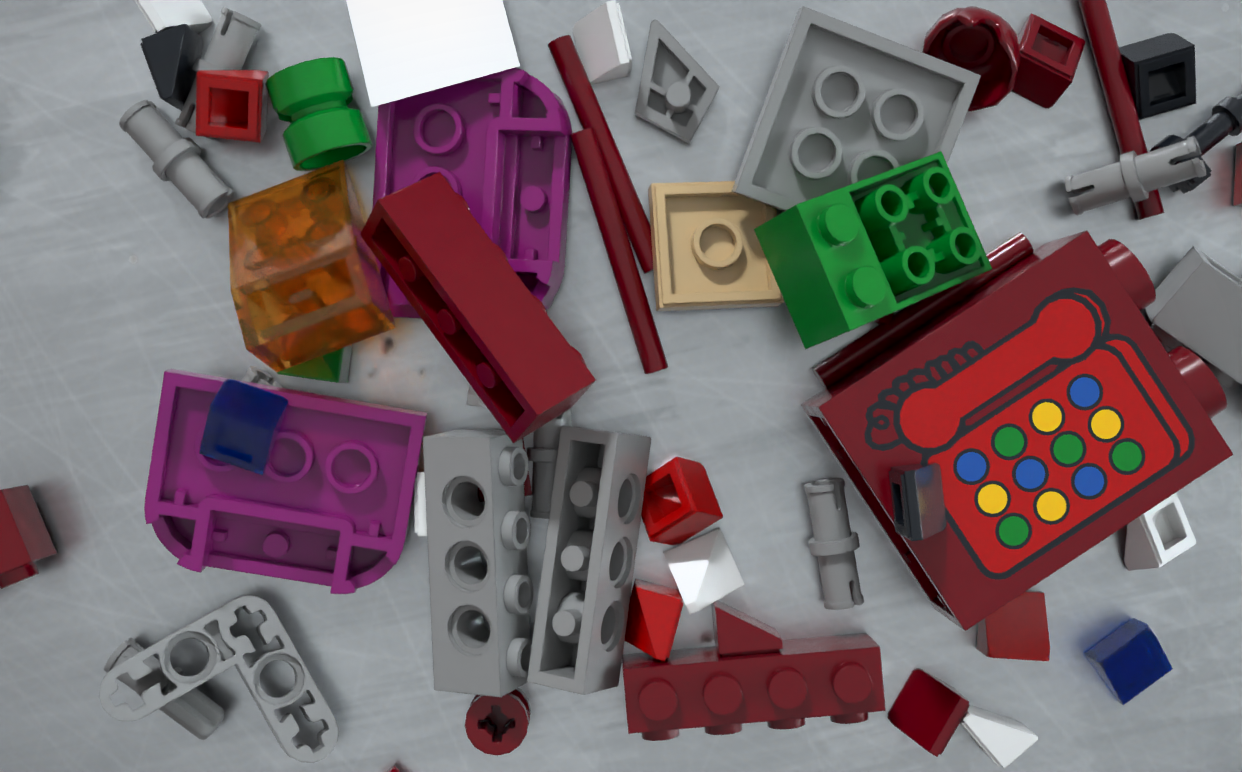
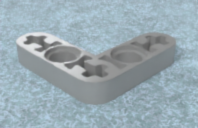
[99,596,339,763]

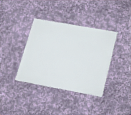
[346,0,520,107]

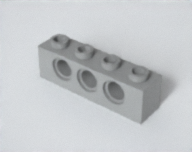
[527,426,651,695]
[423,429,533,697]

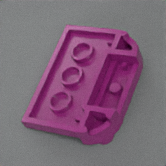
[366,68,572,319]
[144,369,428,594]

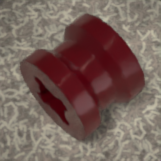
[465,688,531,756]

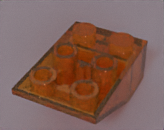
[228,160,396,372]

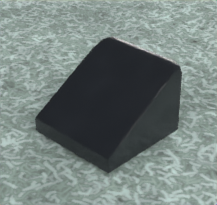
[140,24,203,111]
[1119,33,1196,120]
[888,462,946,541]

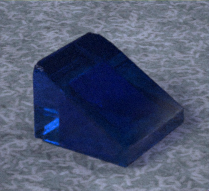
[199,379,288,475]
[1084,618,1173,705]

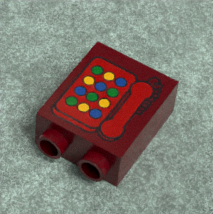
[801,230,1233,631]

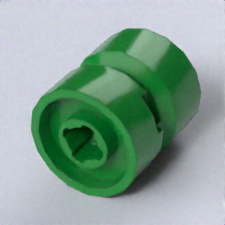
[265,57,373,171]

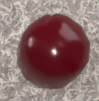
[922,6,1021,111]

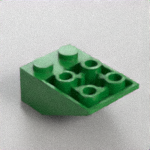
[754,151,992,349]

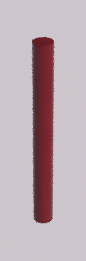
[1078,0,1165,220]
[548,35,653,274]
[570,127,668,374]
[812,232,1034,389]

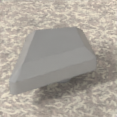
[635,20,720,144]

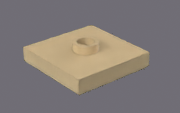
[648,181,784,312]

